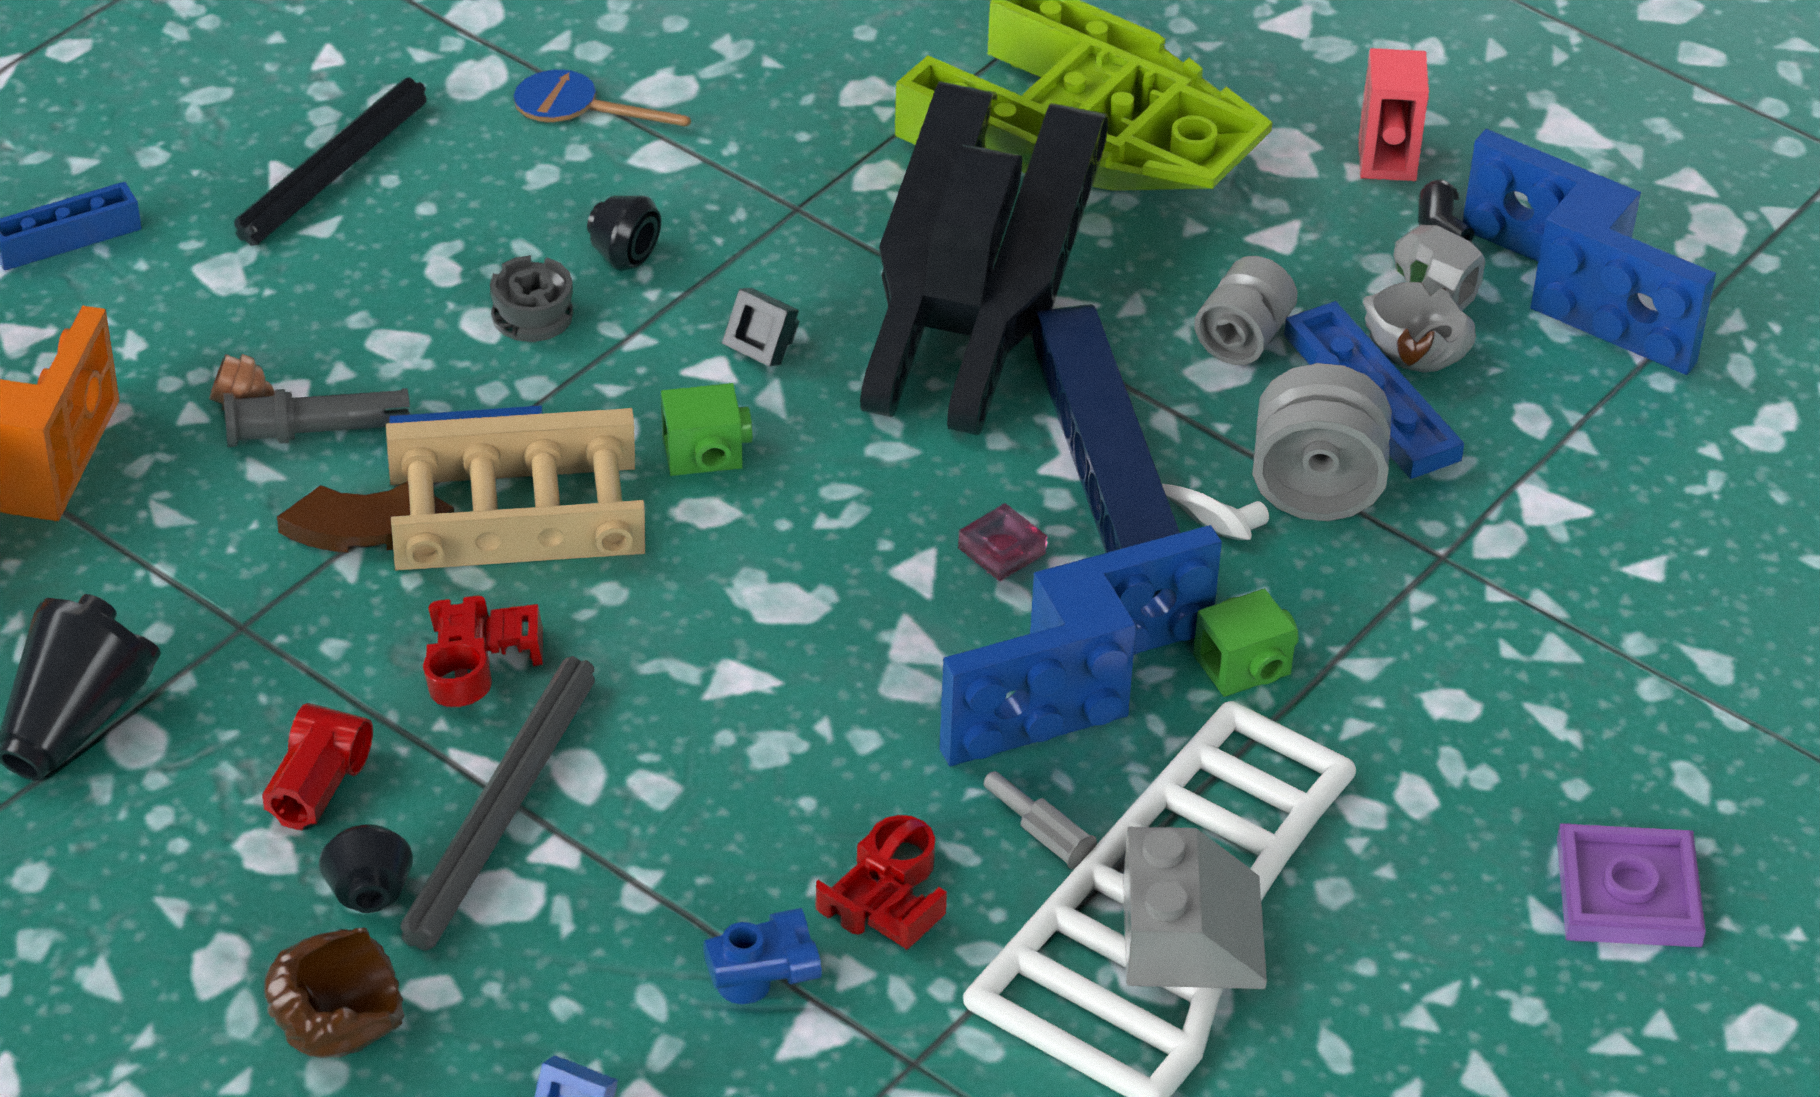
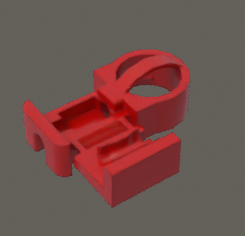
[423,596,543,707]
[815,815,947,950]

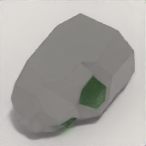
[1394,225,1485,310]

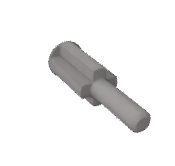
[984,771,1097,869]

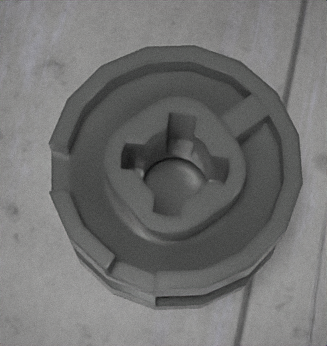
[490,255,573,342]

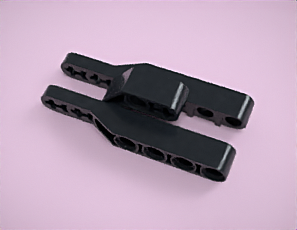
[860,82,1109,435]

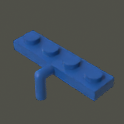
[1284,301,1465,479]

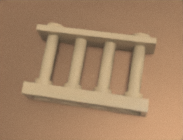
[386,408,645,571]

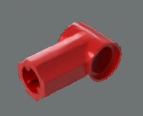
[262,702,373,831]

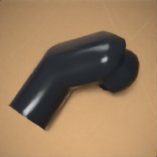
[1418,179,1475,242]

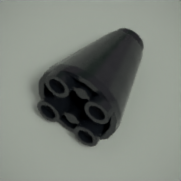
[0,594,161,781]

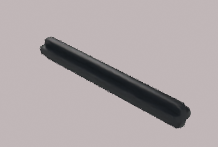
[234,77,427,246]

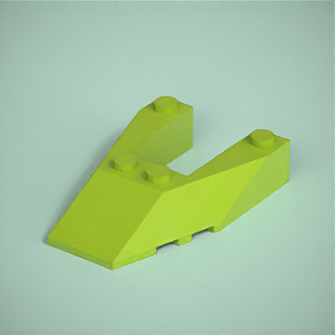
[895,0,1273,191]

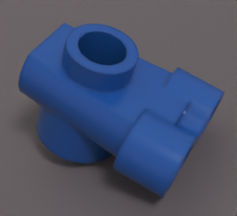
[703,908,822,1004]

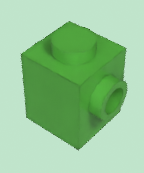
[661,383,753,476]
[1193,588,1299,697]

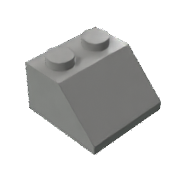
[1123,826,1266,989]

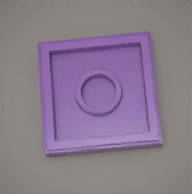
[1557,824,1706,947]

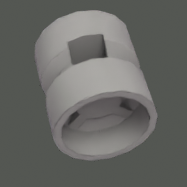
[1194,256,1298,365]

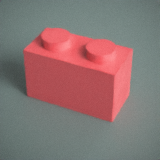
[1358,48,1429,181]

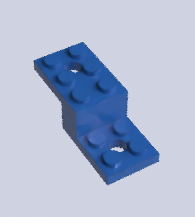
[1462,129,1716,375]
[939,525,1222,767]

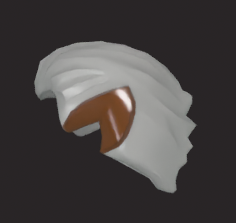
[1362,282,1476,373]

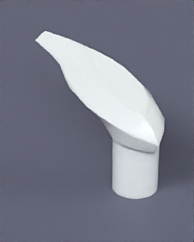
[1162,484,1269,540]

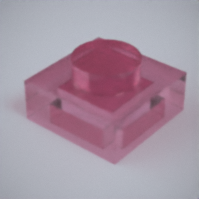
[958,503,1047,581]

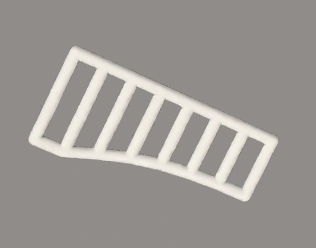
[963,701,1356,1097]

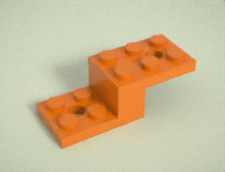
[0,305,120,522]

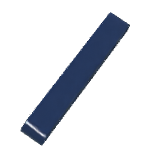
[1032,304,1180,597]

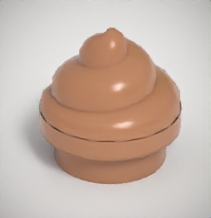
[209,354,275,411]

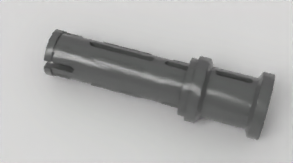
[223,388,410,447]

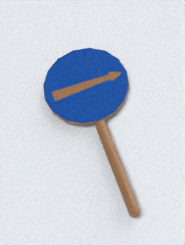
[513,69,691,127]

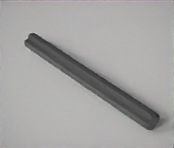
[401,656,595,951]

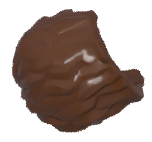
[264,927,404,1058]

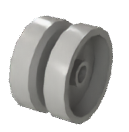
[1252,363,1392,521]

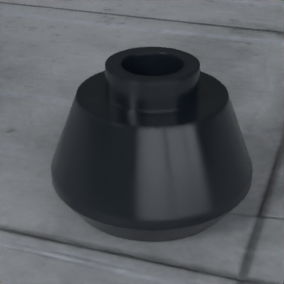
[587,196,661,271]
[319,824,413,913]

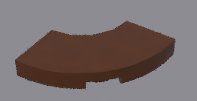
[277,481,454,553]

